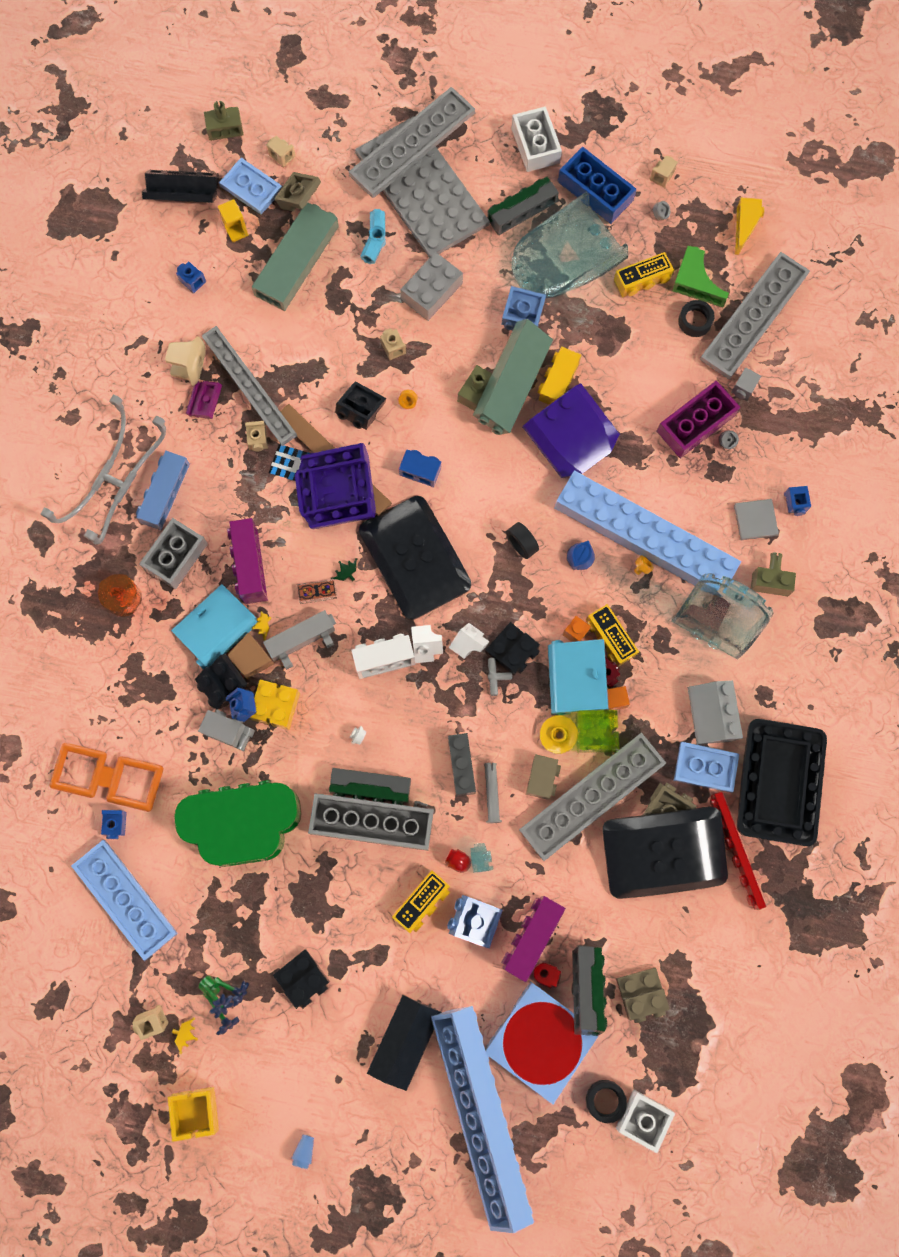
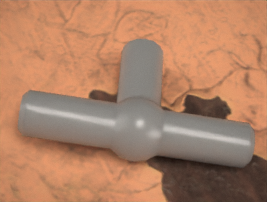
[488,658,512,696]

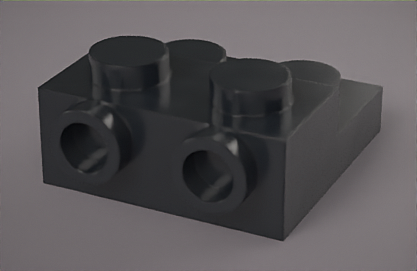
[335,381,387,430]
[485,622,540,676]
[195,653,248,710]
[273,949,330,1009]

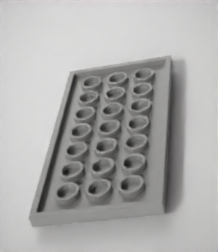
[355,116,490,258]

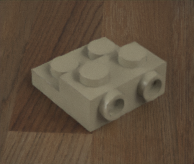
[274,172,321,211]
[643,782,697,815]
[616,968,670,1023]

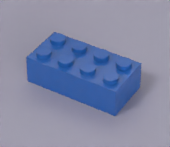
[558,146,637,224]

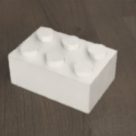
[511,106,562,172]
[351,634,415,679]

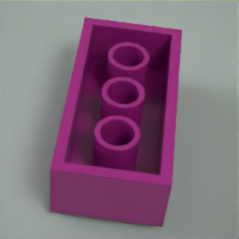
[656,380,741,459]
[227,518,268,604]
[501,896,566,982]

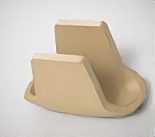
[165,336,206,387]

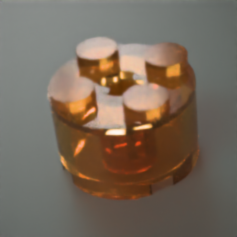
[98,574,142,617]

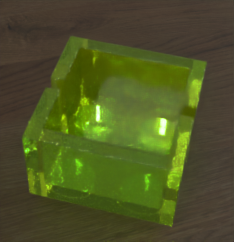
[575,710,619,753]

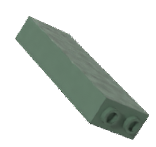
[252,202,339,311]
[473,319,553,435]

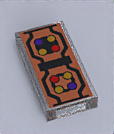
[297,579,337,604]

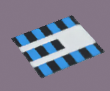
[269,444,311,481]

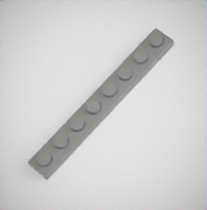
[202,326,297,446]

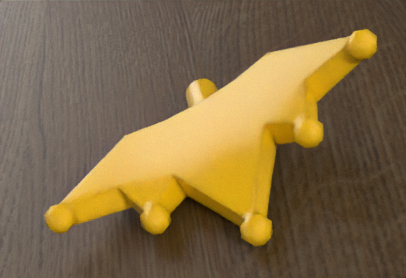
[252,612,271,641]
[172,1017,198,1054]

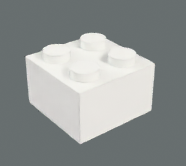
[616,1089,675,1153]

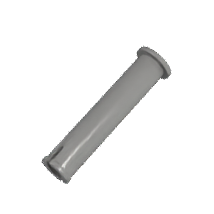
[484,763,502,824]

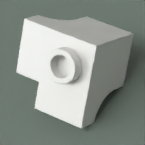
[449,623,489,659]
[411,625,443,663]

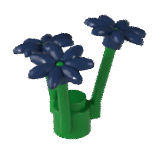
[198,976,249,1035]

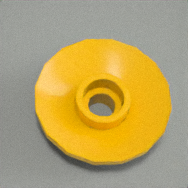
[540,715,578,754]

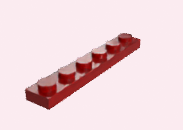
[710,792,767,910]

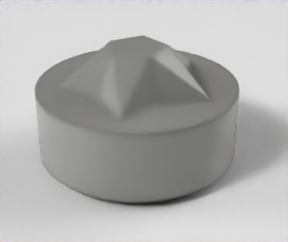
[653,201,671,221]
[719,430,739,449]

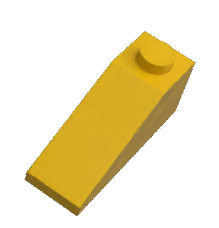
[735,197,765,255]

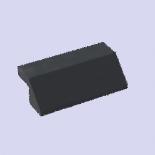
[142,169,219,203]
[366,995,442,1091]

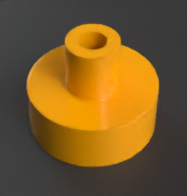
[398,389,418,409]
[634,555,654,575]

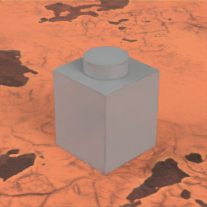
[731,367,762,401]

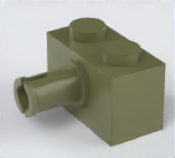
[204,101,244,141]
[457,365,492,411]
[751,552,796,597]

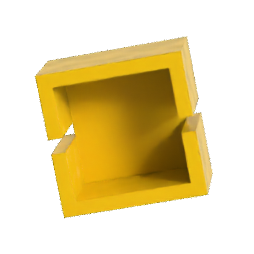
[250,679,300,730]
[168,1087,219,1142]

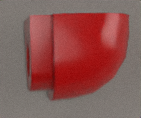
[445,849,471,873]
[534,963,561,989]

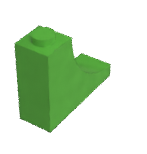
[672,246,729,308]

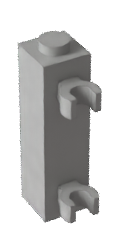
[263,610,336,670]

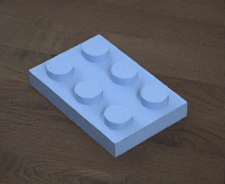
[219,158,283,215]
[674,742,739,793]

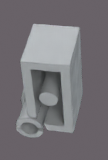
[198,709,255,752]

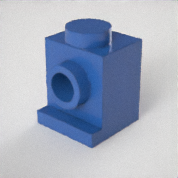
[176,261,206,294]
[784,485,811,516]
[226,688,256,722]
[101,810,127,839]

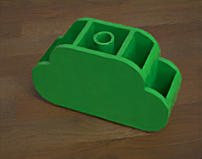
[174,780,301,867]

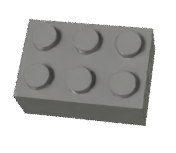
[400,252,463,321]
[139,518,208,590]

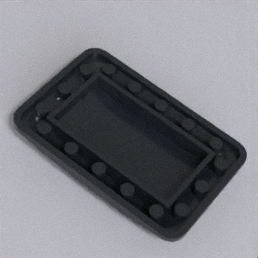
[359,496,471,620]
[737,719,827,846]
[602,806,728,899]

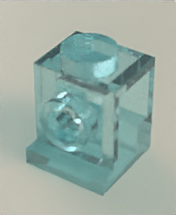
[470,843,493,873]

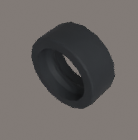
[678,300,715,337]
[506,522,539,559]
[586,1080,627,1124]

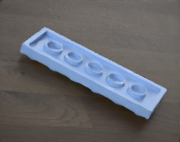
[71,840,178,961]

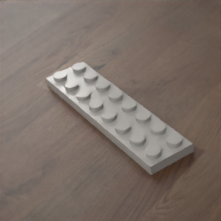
[348,87,475,198]
[699,252,810,380]
[519,732,666,862]

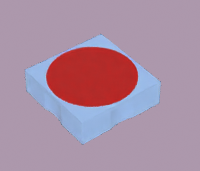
[485,981,598,1104]

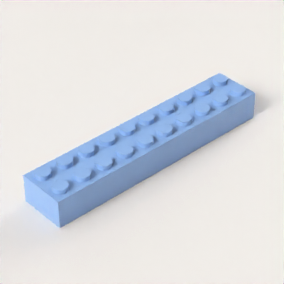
[554,470,742,597]
[431,1006,534,1233]

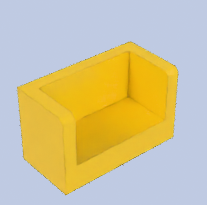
[218,199,249,242]

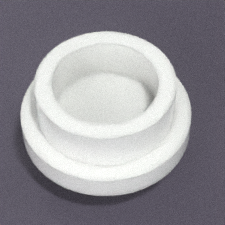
[350,726,367,745]

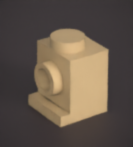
[266,135,296,168]
[650,155,678,188]
[380,329,406,360]
[245,421,268,452]
[132,1005,168,1041]

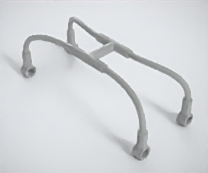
[40,394,167,545]

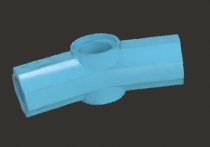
[360,209,386,265]

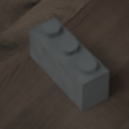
[448,733,476,797]

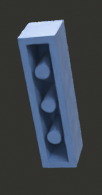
[136,451,190,530]

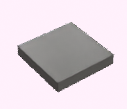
[734,499,779,541]

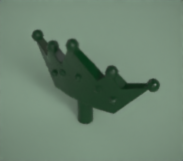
[330,558,358,582]

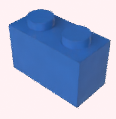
[399,449,442,488]

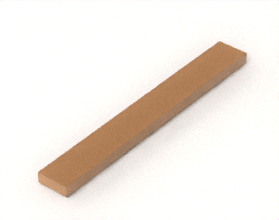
[280,404,392,516]

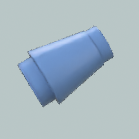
[291,1134,314,1169]

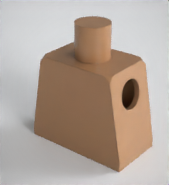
[228,633,274,679]

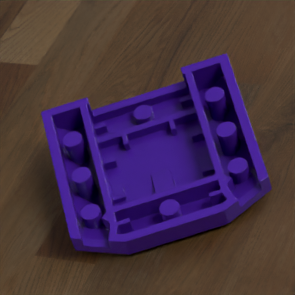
[522,383,620,478]
[295,443,376,530]

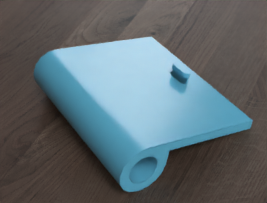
[171,584,258,670]
[548,639,609,715]

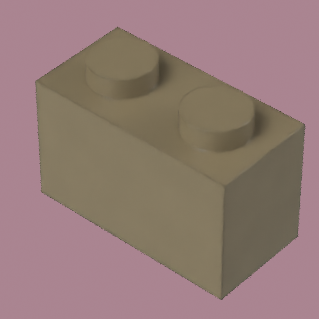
[526,754,561,800]

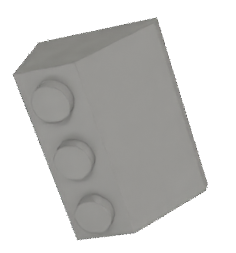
[687,680,743,745]

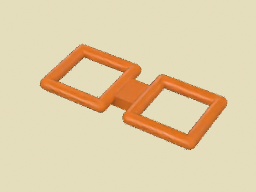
[49,743,164,812]

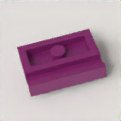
[186,381,222,419]

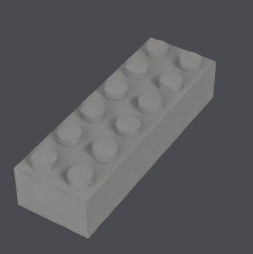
[308,793,434,851]

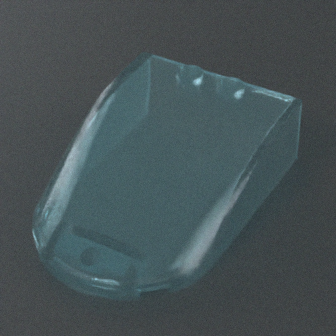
[511,191,628,298]
[671,573,774,660]

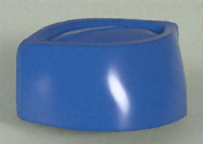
[567,540,595,570]

